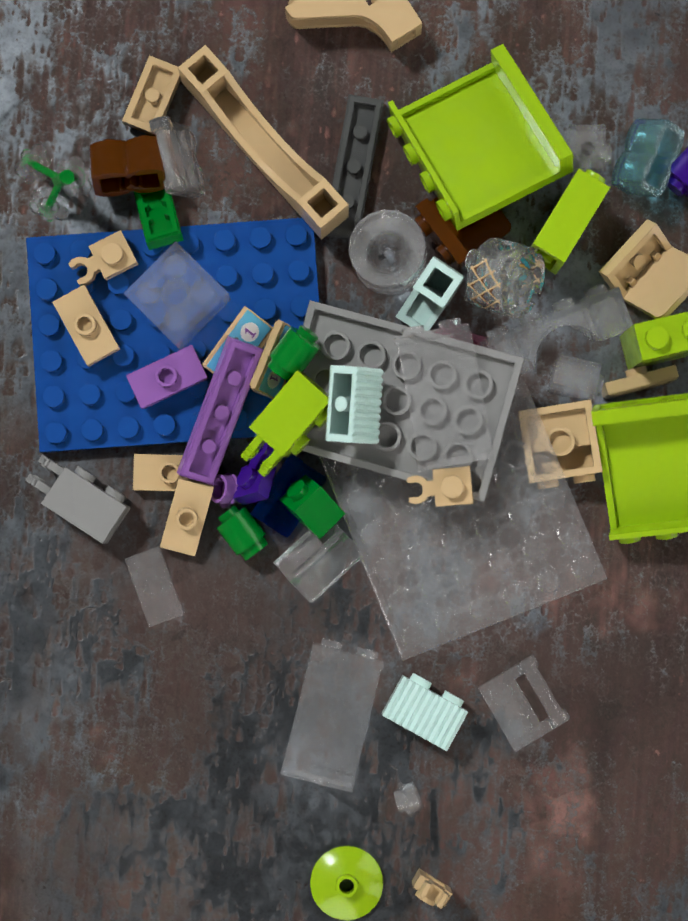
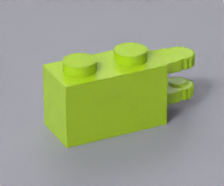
[241,370,328,477]

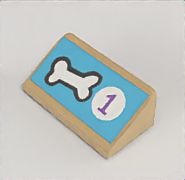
[202,306,273,374]
[249,319,290,399]

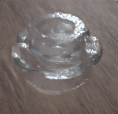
[393,781,423,817]

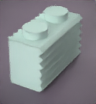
[325,365,384,444]
[382,673,468,751]

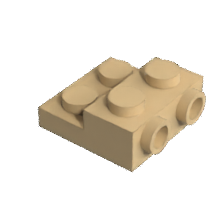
[518,399,603,489]

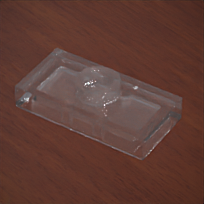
[125,546,185,627]

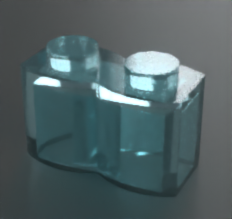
[611,118,684,198]

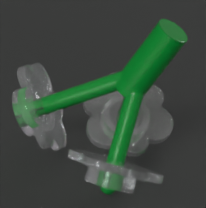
[15,144,92,222]

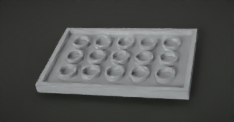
[302,300,525,502]

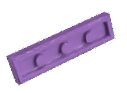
[177,336,264,486]

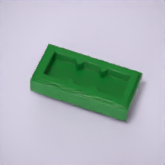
[134,180,184,250]

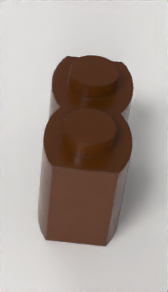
[90,135,167,197]

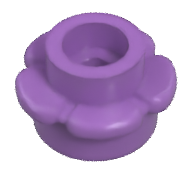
[211,473,239,508]

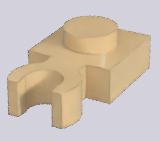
[68,230,139,286]
[407,466,474,507]
[412,868,452,909]

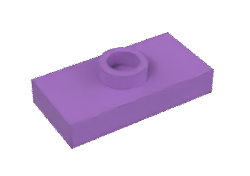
[126,345,208,410]

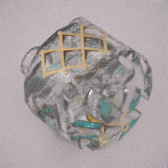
[464,237,545,319]

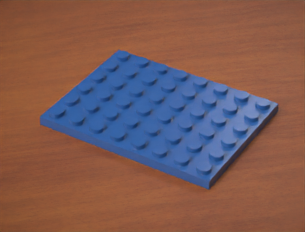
[26,218,319,453]

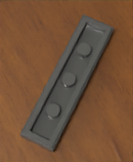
[327,94,384,242]

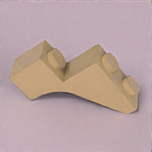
[285,0,423,52]

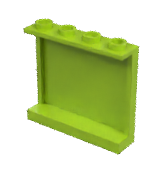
[386,44,574,231]
[591,393,688,544]

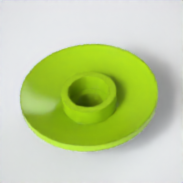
[310,846,383,920]

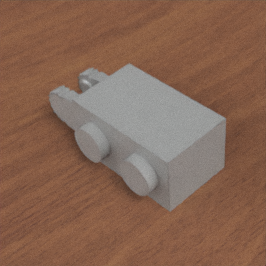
[26,454,130,544]

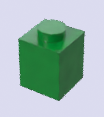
[280,474,345,539]

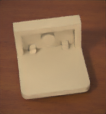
[598,219,688,319]

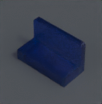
[251,453,326,538]

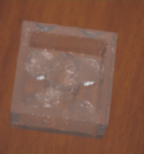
[123,241,231,350]

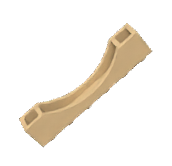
[178,45,349,240]

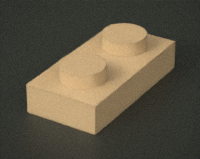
[122,55,181,136]

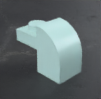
[395,256,465,332]

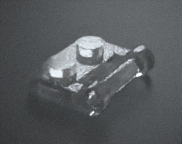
[149,116,205,199]
[477,654,571,752]

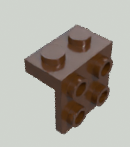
[413,197,511,271]

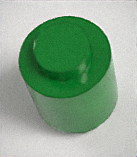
[267,325,320,381]
[216,505,268,561]

